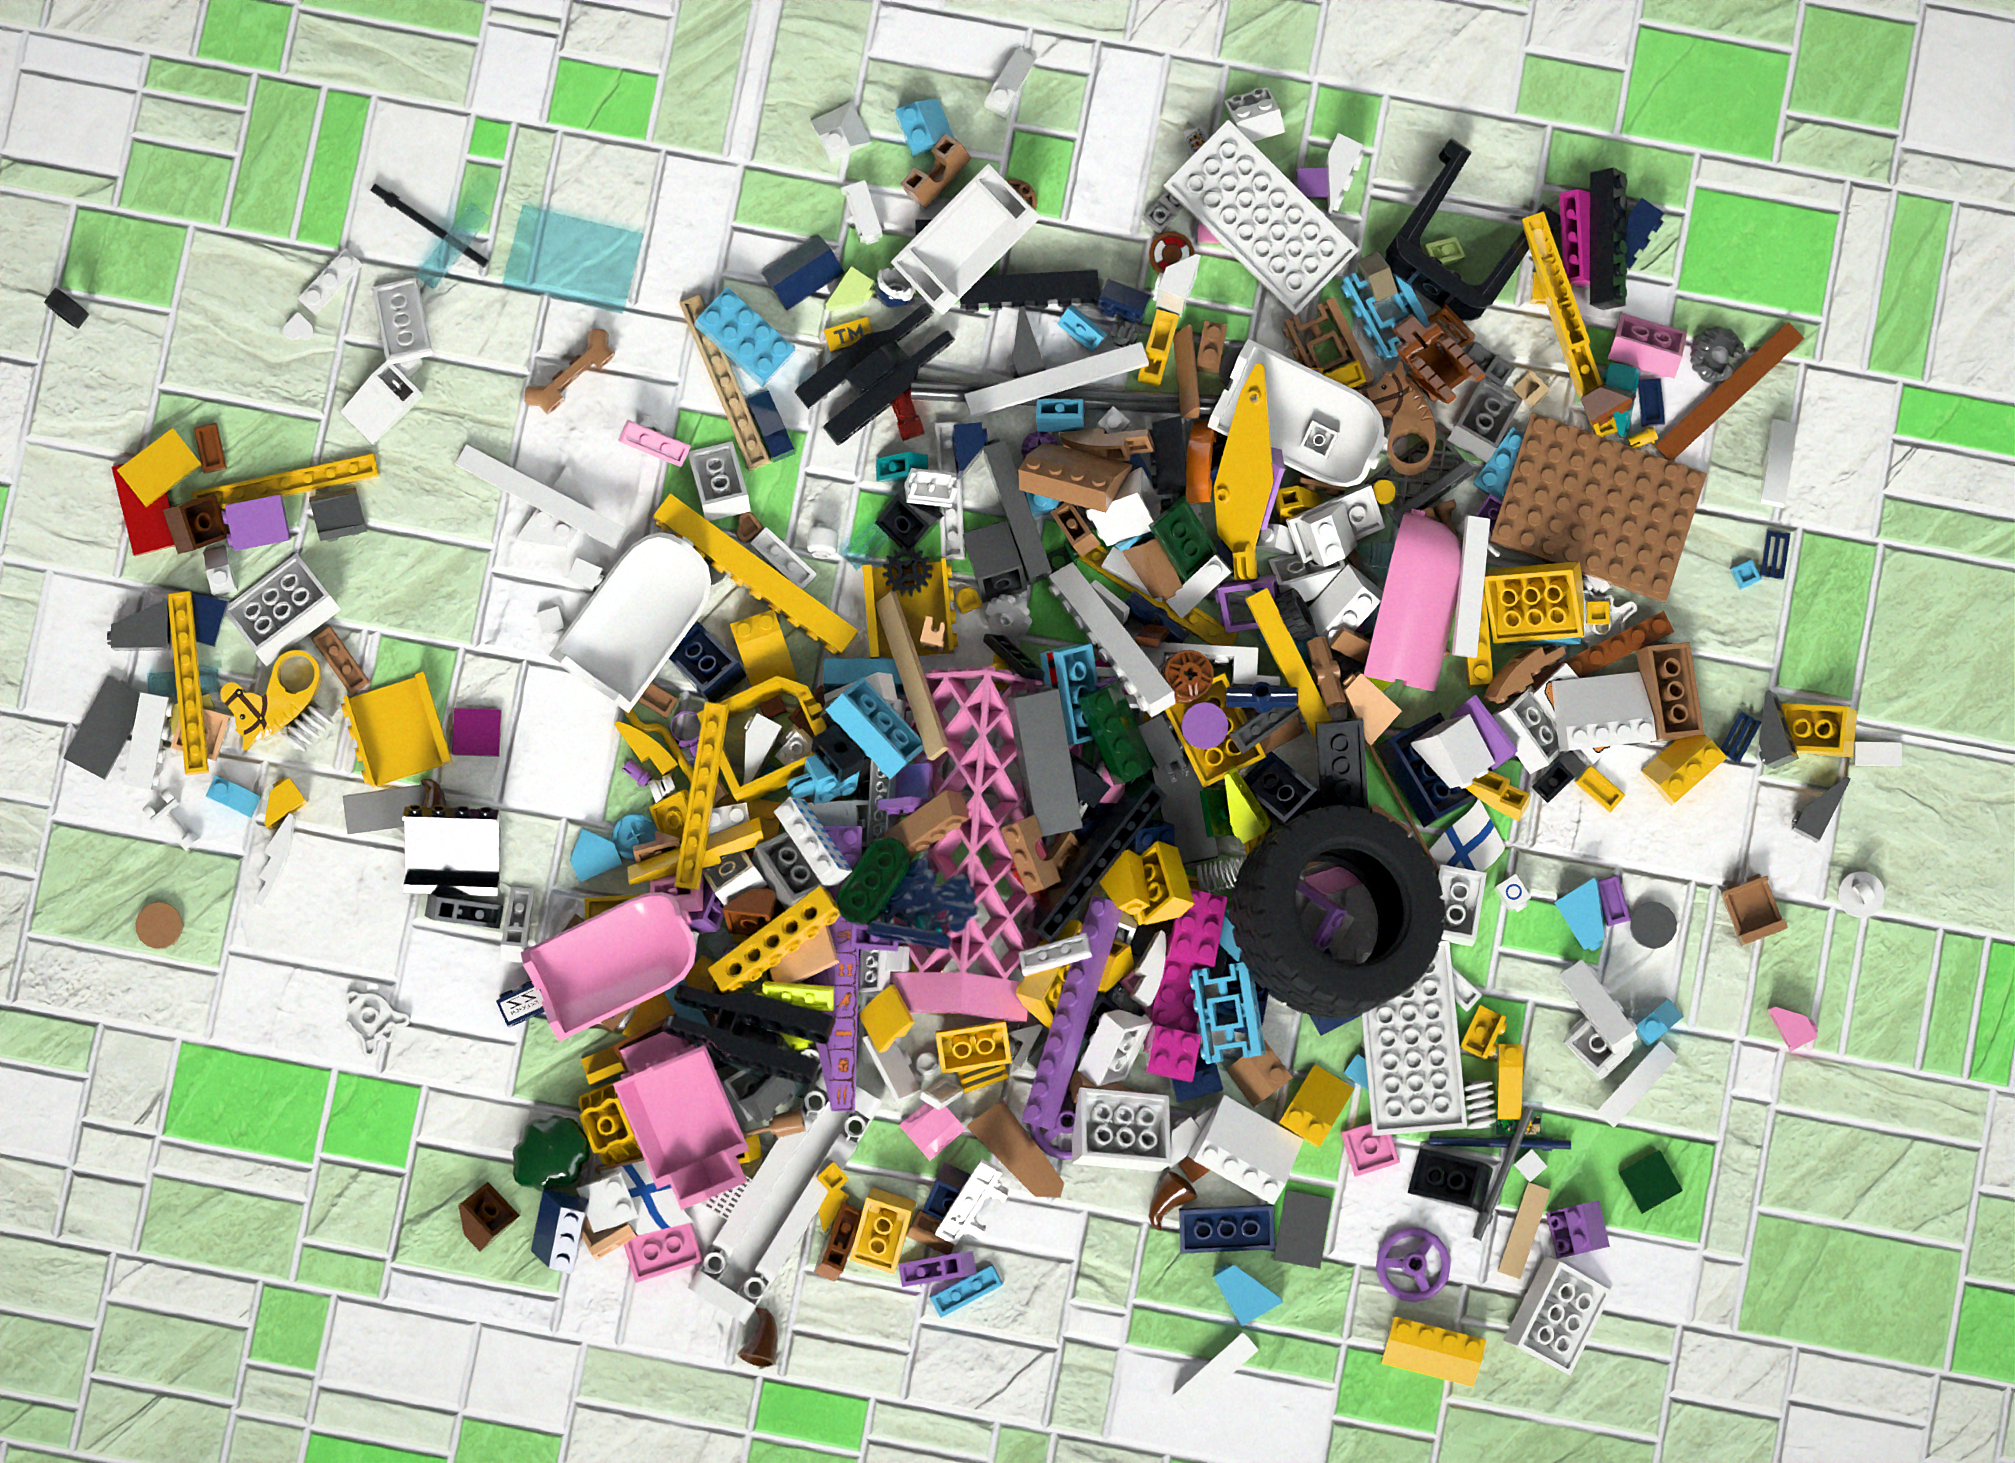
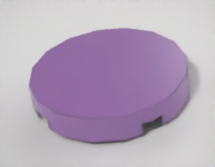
[1181,702,1228,749]

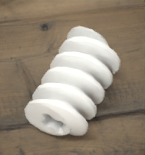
[281,701,333,751]
[1464,1080,1496,1129]

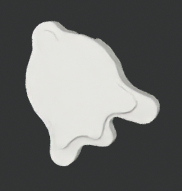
[1581,589,1637,649]
[345,991,410,1058]

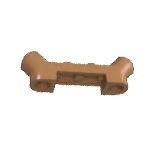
[525,329,616,415]

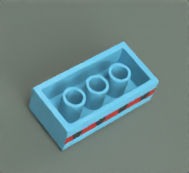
[1040,644,1098,745]

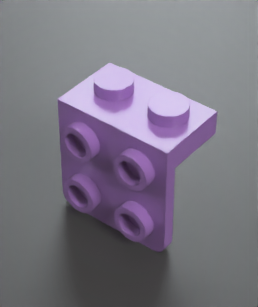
[878,763,933,816]

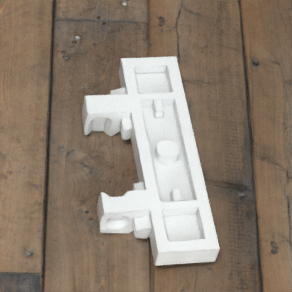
[935,1158,1009,1245]

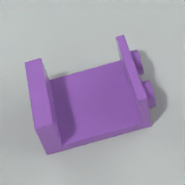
[222,494,291,551]

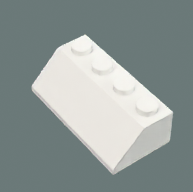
[1153,254,1201,317]

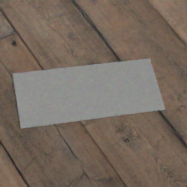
[343,785,427,835]

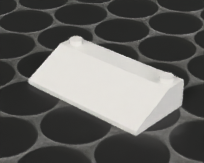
[891,163,1041,315]

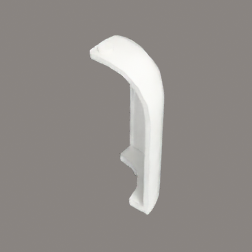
[1207,339,1385,487]
[548,532,711,713]

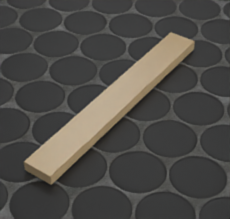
[679,294,771,471]
[875,591,949,761]

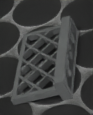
[1365,428,1473,529]

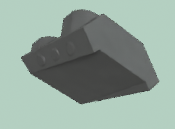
[309,487,367,542]

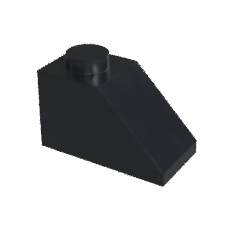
[1532,750,1587,803]

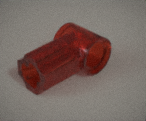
[891,392,925,441]

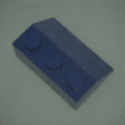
[531,1189,590,1274]

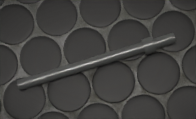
[1472,1106,1534,1241]

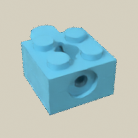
[787,751,859,805]

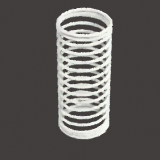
[1197,855,1247,893]

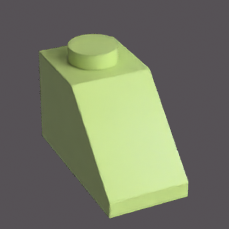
[826,266,875,311]

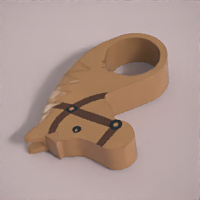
[1357,361,1436,475]

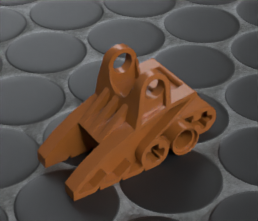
[1392,314,1486,404]

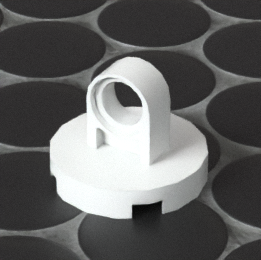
[1837,871,1885,918]

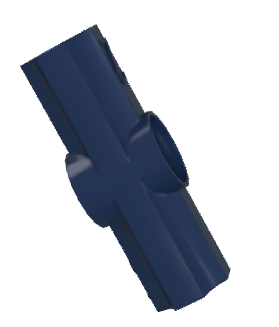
[1125,590,1190,644]
[1226,682,1298,713]

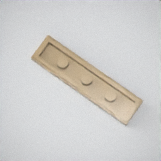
[1497,1182,1551,1280]

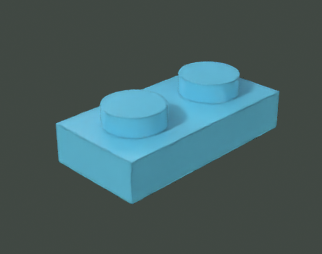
[1057,305,1107,353]

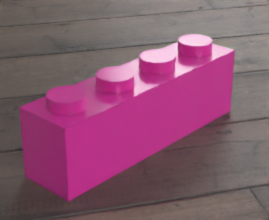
[1559,189,1590,288]

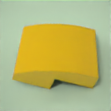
[859,985,915,1052]

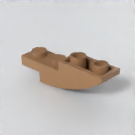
[1060,427,1154,462]
[1483,646,1566,704]

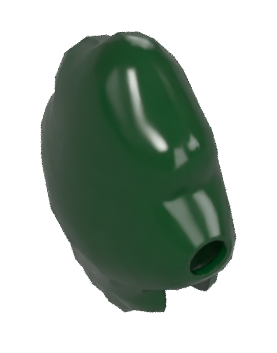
[512,1115,590,1192]

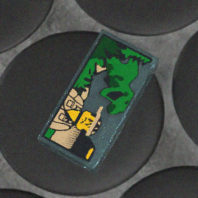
[1494,1112,1542,1137]

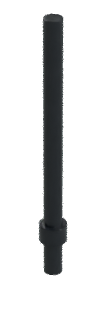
[370,183,489,268]

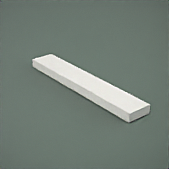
[935,421,965,561]
[1452,516,1490,658]

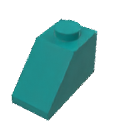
[876,452,929,482]

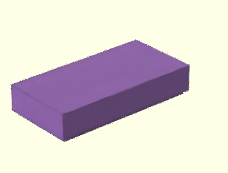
[1598,875,1631,927]

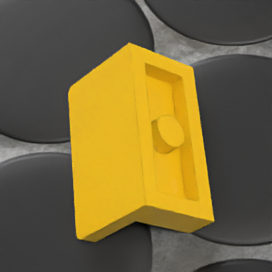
[581,1046,625,1086]

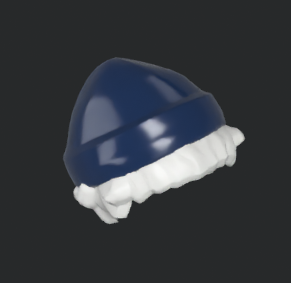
[874,268,915,307]

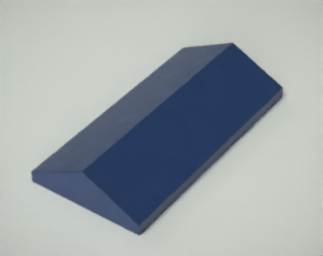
[1179,1204,1275,1254]

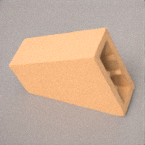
[1342,673,1402,746]

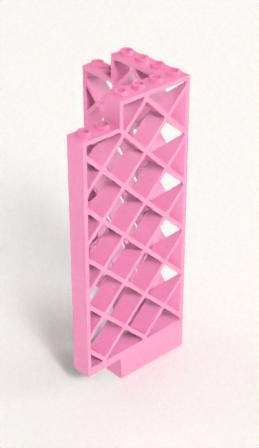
[890,666,1082,1021]

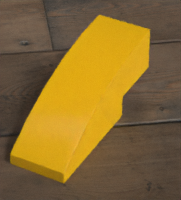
[1137,309,1179,388]
[614,721,679,776]
[1465,771,1531,821]

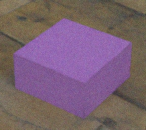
[1297,168,1328,200]
[1475,494,1502,532]

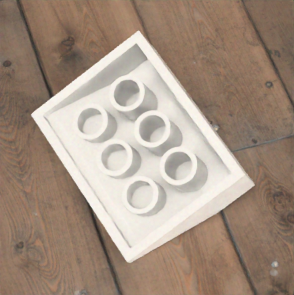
[225,553,341,666]
[1552,672,1657,751]
[1072,1088,1171,1171]
[1188,1094,1303,1205]
[1503,1256,1612,1376]

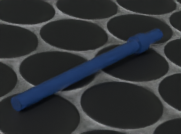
[1429,1136,1571,1151]

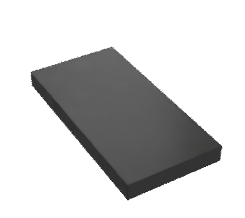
[63,676,140,780]

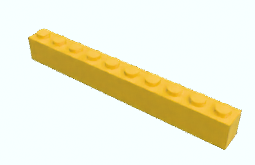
[653,493,858,656]

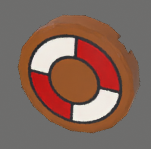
[1149,232,1194,274]

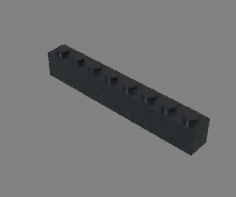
[1023,776,1167,943]

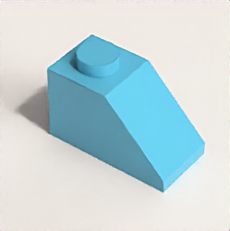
[206,775,261,818]
[1635,999,1683,1046]

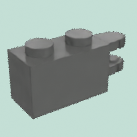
[1138,714,1190,784]

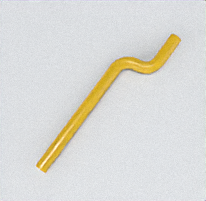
[622,709,715,808]

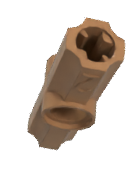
[1306,636,1346,709]

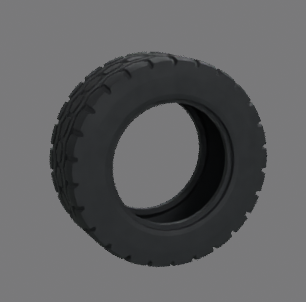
[1230,805,1445,1019]

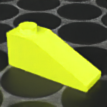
[1224,765,1272,844]

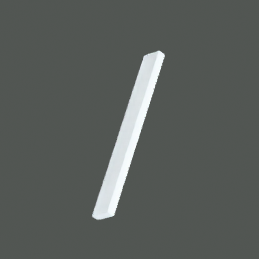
[964,342,1149,418]
[455,444,626,549]

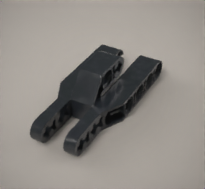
[794,303,956,446]
[662,985,836,1085]

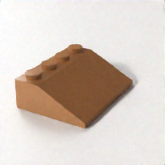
[1018,442,1132,513]

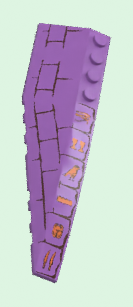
[792,826,862,1112]

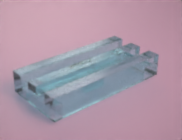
[840,522,890,571]

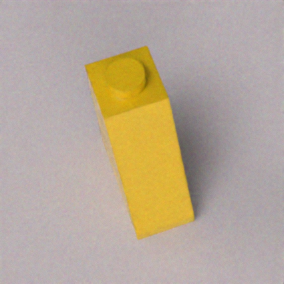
[1099,849,1150,915]

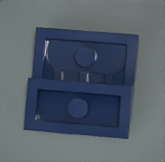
[192,593,228,647]

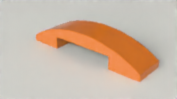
[1186,420,1218,503]

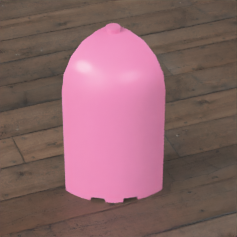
[1364,509,1462,692]
[520,892,696,1042]

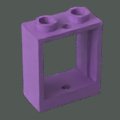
[1215,574,1279,633]

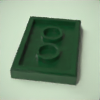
[1148,497,1219,582]

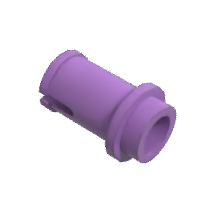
[622,759,653,787]

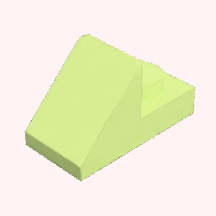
[1422,237,1466,266]

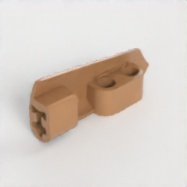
[967,1100,1064,1198]

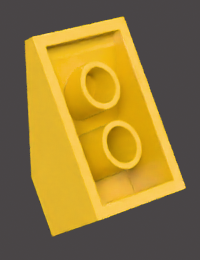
[730,609,798,688]
[1781,703,1857,757]
[1278,1064,1355,1148]
[850,1187,917,1274]

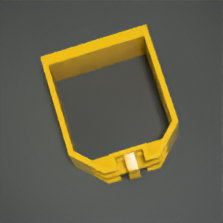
[696,676,828,804]

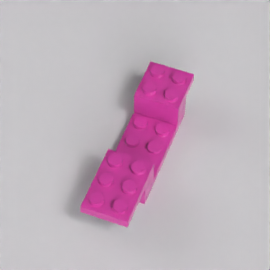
[1143,889,1228,1082]

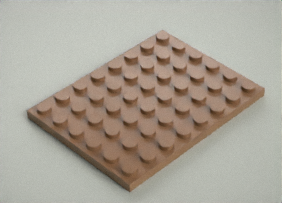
[1489,413,1707,603]

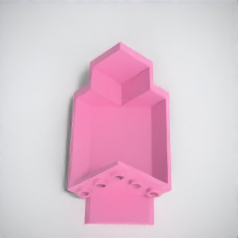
[613,1032,749,1210]

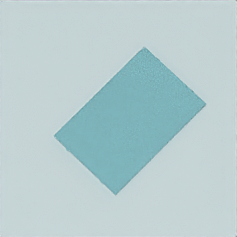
[502,205,644,314]

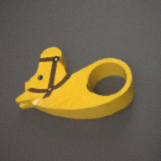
[221,650,322,751]

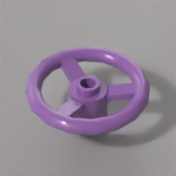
[1030,1087,1076,1160]
[1376,1227,1451,1302]

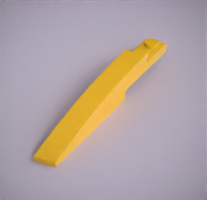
[1521,211,1618,437]

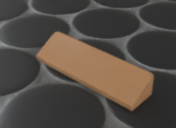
[1173,325,1200,419]

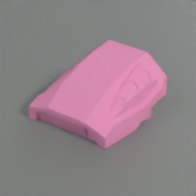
[899,1102,965,1161]

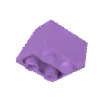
[1546,1201,1610,1259]

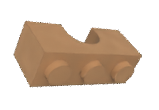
[900,134,971,209]
[1001,815,1061,894]

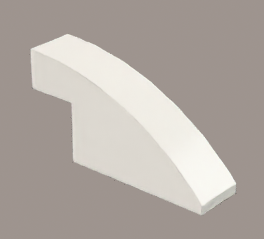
[1760,419,1795,508]

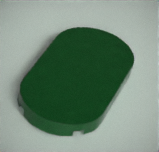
[837,838,910,925]

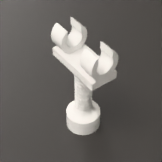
[142,789,200,852]

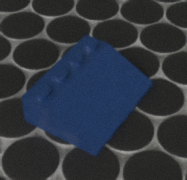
[1377,712,1477,828]

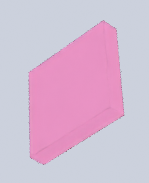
[1340,1122,1400,1177]

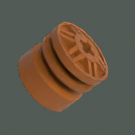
[1158,650,1214,704]

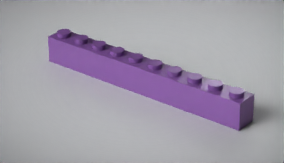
[1021,895,1123,1131]

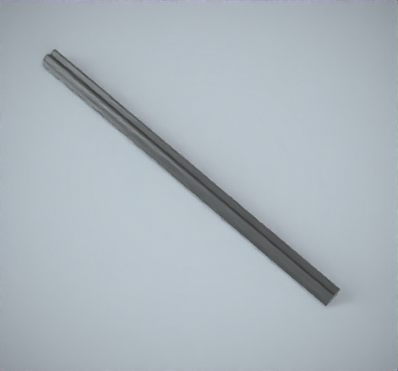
[911,379,1221,415]

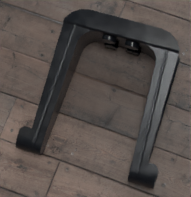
[1385,137,1561,321]

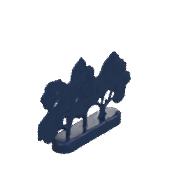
[866,856,978,950]

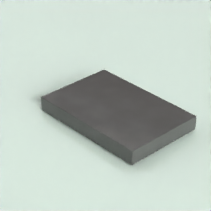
[1273,1190,1332,1269]

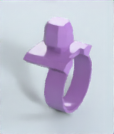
[670,710,700,758]

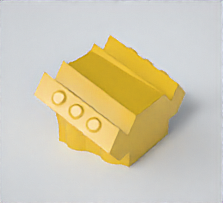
[578,1079,643,1166]

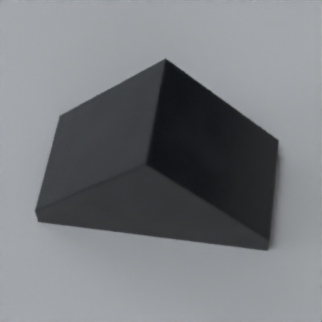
[1084,994,1121,1042]

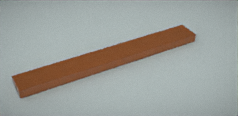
[1654,322,1804,461]

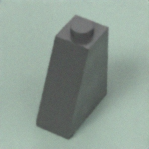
[107,601,170,651]

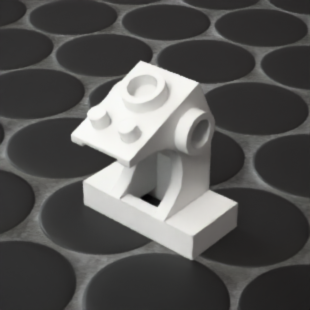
[775,724,813,766]

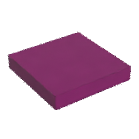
[452,708,502,757]

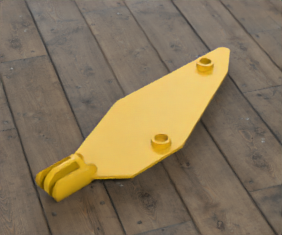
[1214,363,1274,581]

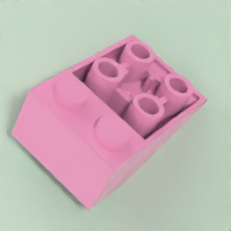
[650,873,704,912]

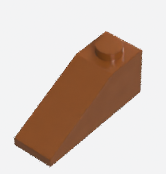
[813,1202,863,1282]

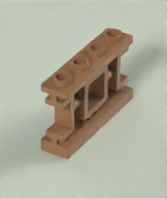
[1282,297,1375,390]

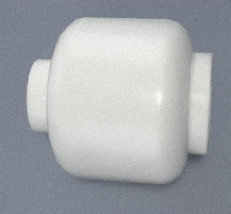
[807,523,838,559]

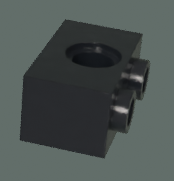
[811,724,865,783]

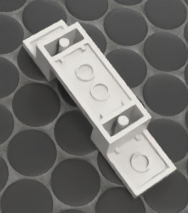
[1096,643,1280,690]

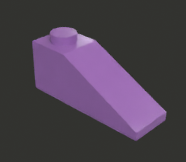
[688,881,724,934]
[898,1251,977,1287]

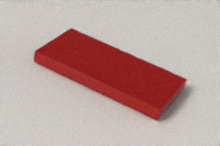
[111,463,175,557]

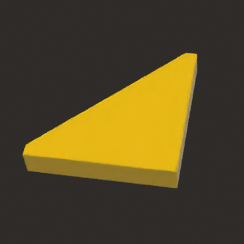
[811,1172,849,1233]

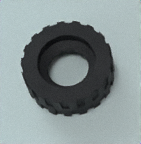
[1276,588,1316,642]

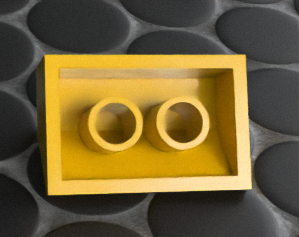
[1641,734,1727,806]
[1140,841,1195,924]
[935,1020,1012,1074]

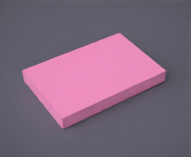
[624,1216,704,1283]

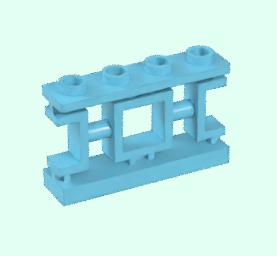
[1341,256,1430,362]
[1190,962,1266,1064]

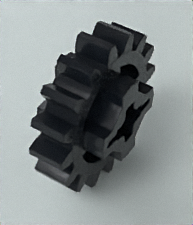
[882,546,932,597]

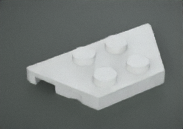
[516,467,592,549]

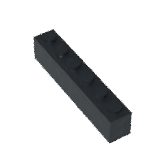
[1590,167,1627,310]
[960,270,1099,312]

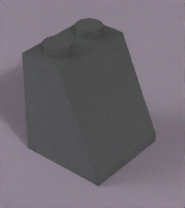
[963,521,1028,603]

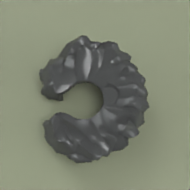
[1690,326,1746,383]

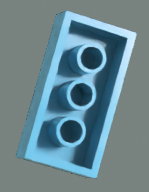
[694,287,796,388]
[826,677,924,779]

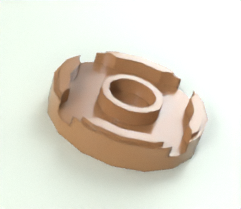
[135,902,183,949]

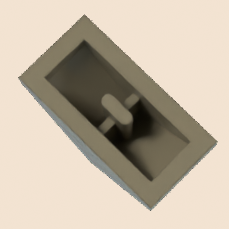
[1357,251,1398,303]

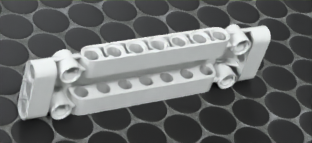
[687,1071,883,1324]

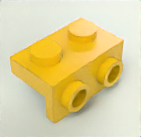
[1460,1005,1508,1060]

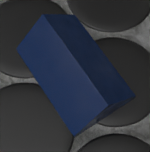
[761,235,844,311]

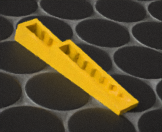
[627,817,765,885]

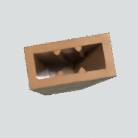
[1122,538,1183,600]

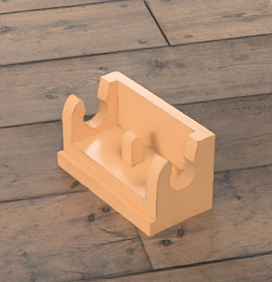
[920,616,945,653]

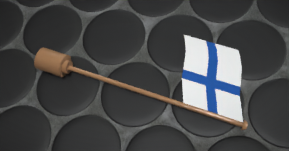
[1365,741,1505,876]
[595,1108,806,1235]

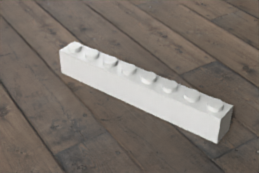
[1048,562,1175,717]

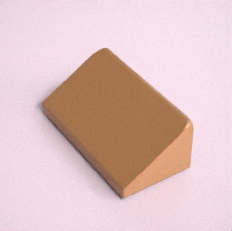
[907,1210,955,1255]

